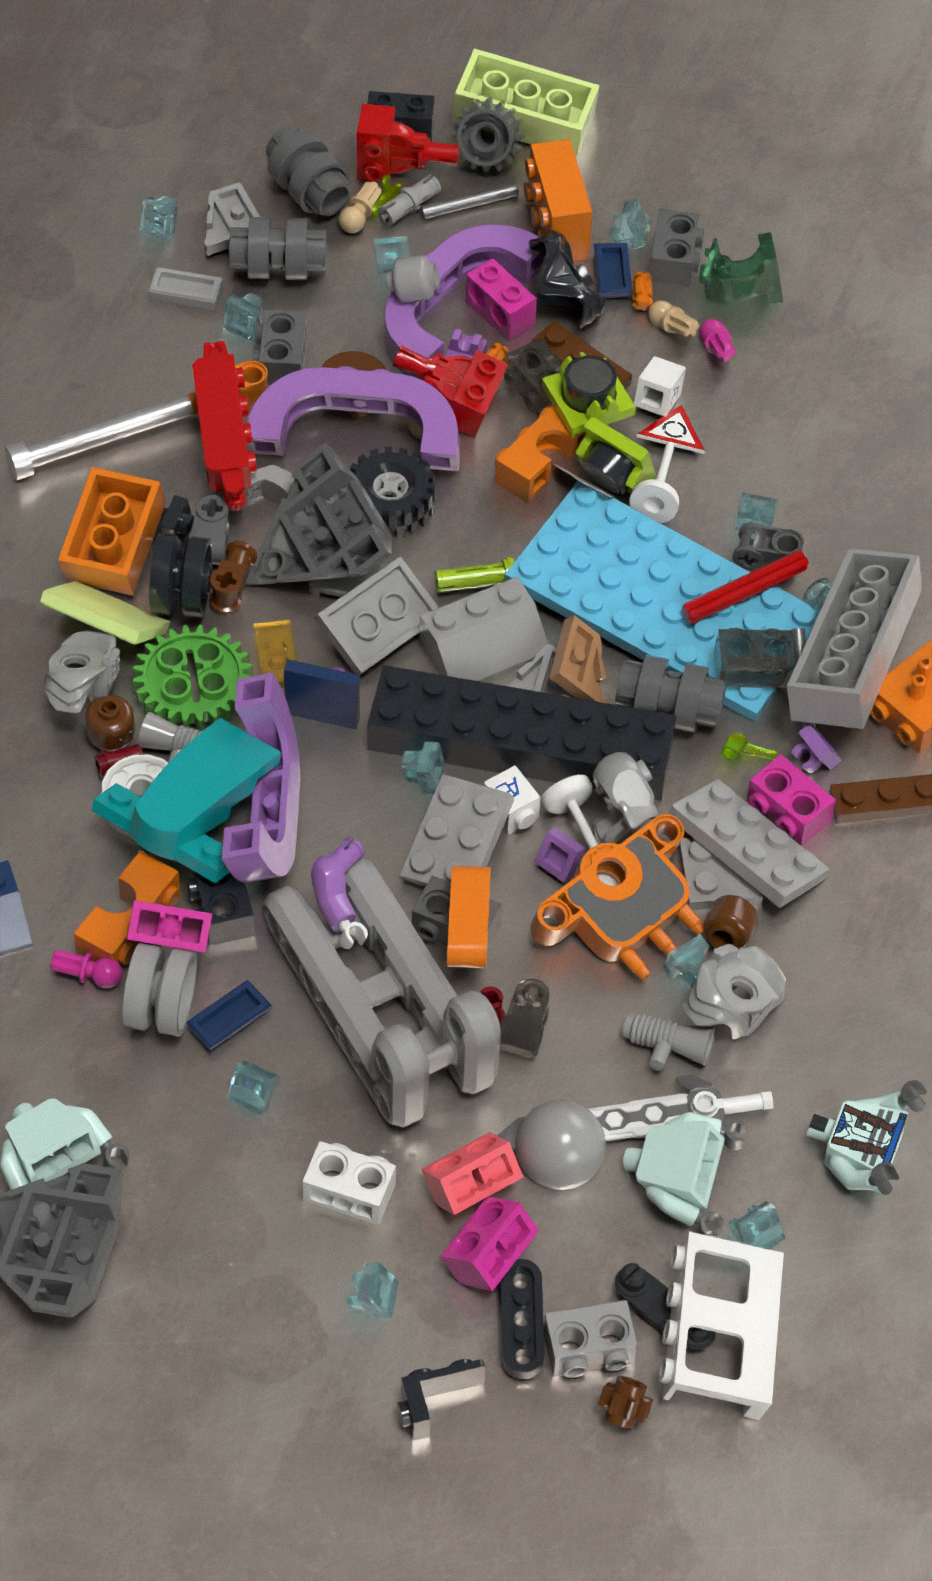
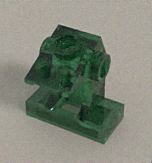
[699,232,783,305]

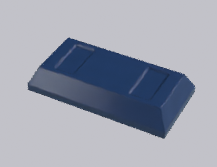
[594,243,633,299]
[186,980,272,1050]

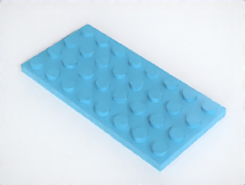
[504,481,821,722]

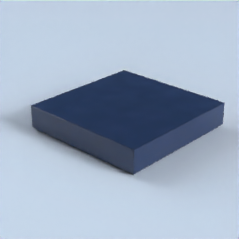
[284,660,360,730]

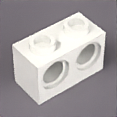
[302,1141,396,1225]

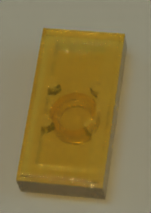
[254,620,297,688]

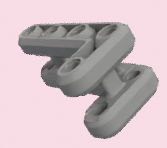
[262,857,501,1127]

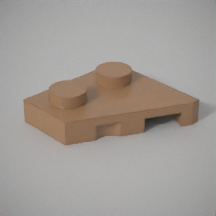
[549,615,610,704]

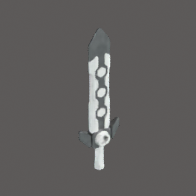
[497,1075,774,1151]

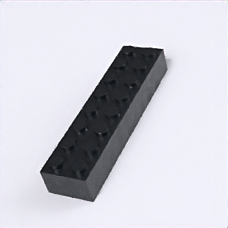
[367,665,677,801]

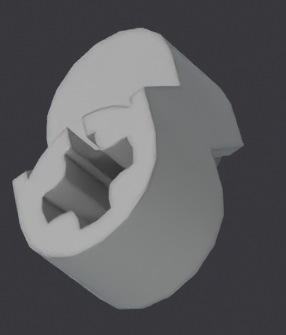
[245,464,294,506]

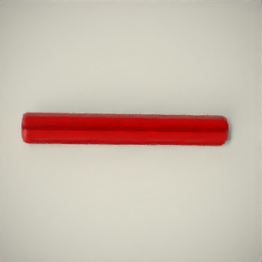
[681,551,809,623]

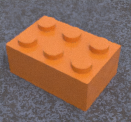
[524,139,592,261]
[58,467,166,596]

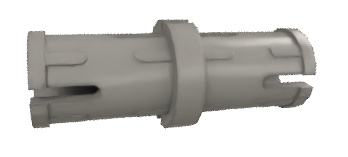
[378,174,441,226]

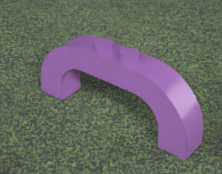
[385,225,545,379]
[247,366,461,471]
[222,672,301,883]

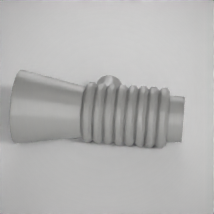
[138,712,202,763]
[623,1012,715,1071]

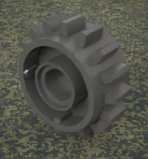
[451,97,525,172]

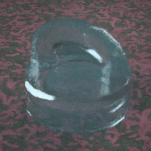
[803,578,833,612]

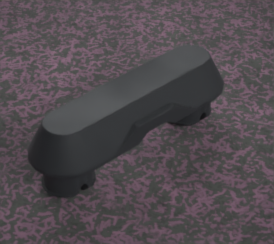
[614,1263,716,1350]

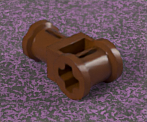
[209,540,258,616]

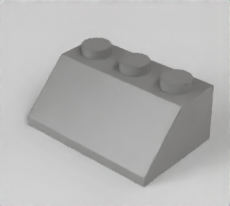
[419,577,548,682]

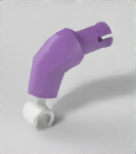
[311,837,368,949]

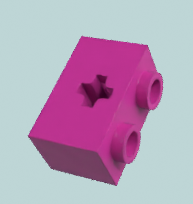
[127,900,212,953]

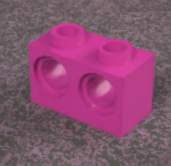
[465,258,537,342]
[746,754,836,846]
[440,1197,539,1291]

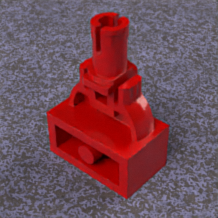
[356,103,459,183]
[392,345,508,438]

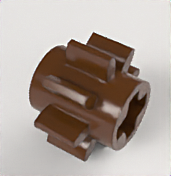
[598,1376,653,1428]

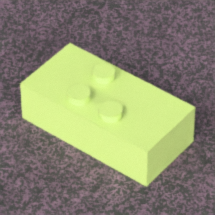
[451,48,600,158]

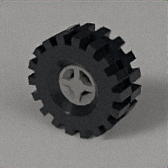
[349,447,435,538]

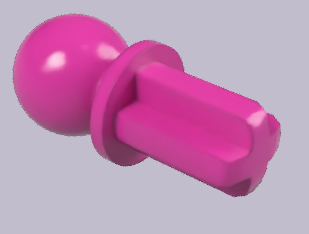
[699,319,736,362]
[50,950,122,989]

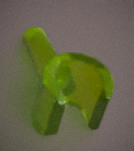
[371,175,402,219]
[721,733,777,762]

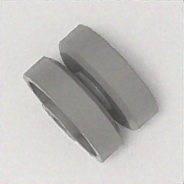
[122,942,197,1037]

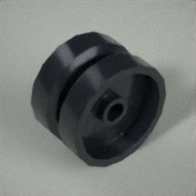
[149,533,212,618]

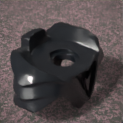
[529,230,605,329]

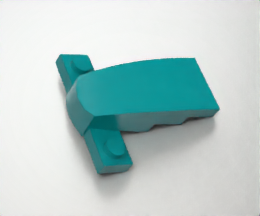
[91,718,282,883]

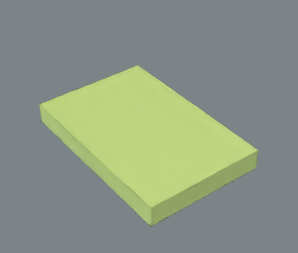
[40,581,170,645]

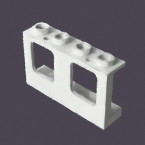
[659,1232,784,1420]

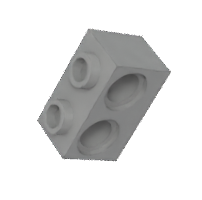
[544,1300,637,1378]

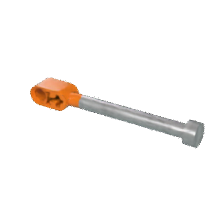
[5,361,268,481]

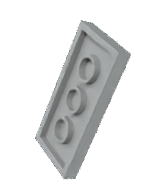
[668,779,830,908]

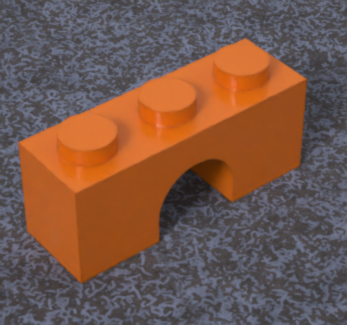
[494,397,587,503]
[73,851,181,966]

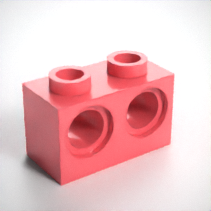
[421,1132,523,1215]

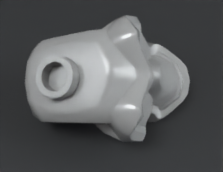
[592,752,658,844]

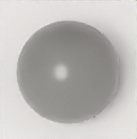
[516,1100,606,1190]

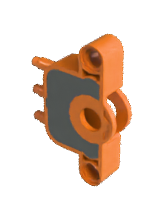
[530,814,704,980]

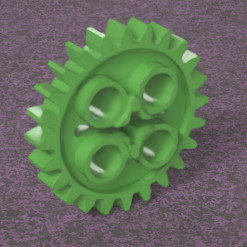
[133,625,253,731]

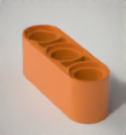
[447,865,491,968]

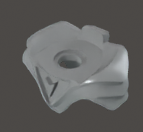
[44,631,120,713]
[682,944,786,1039]

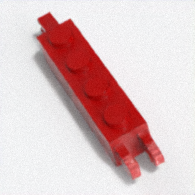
[192,341,257,511]

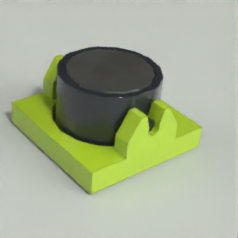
[542,352,636,436]
[576,417,657,496]

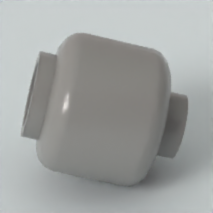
[387,255,440,303]

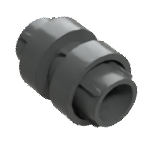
[266,127,352,216]
[229,217,327,281]
[615,654,727,733]

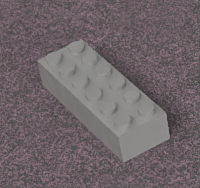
[787,548,922,729]

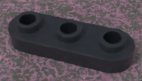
[500,1259,544,1379]

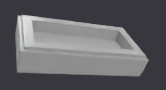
[148,267,223,311]

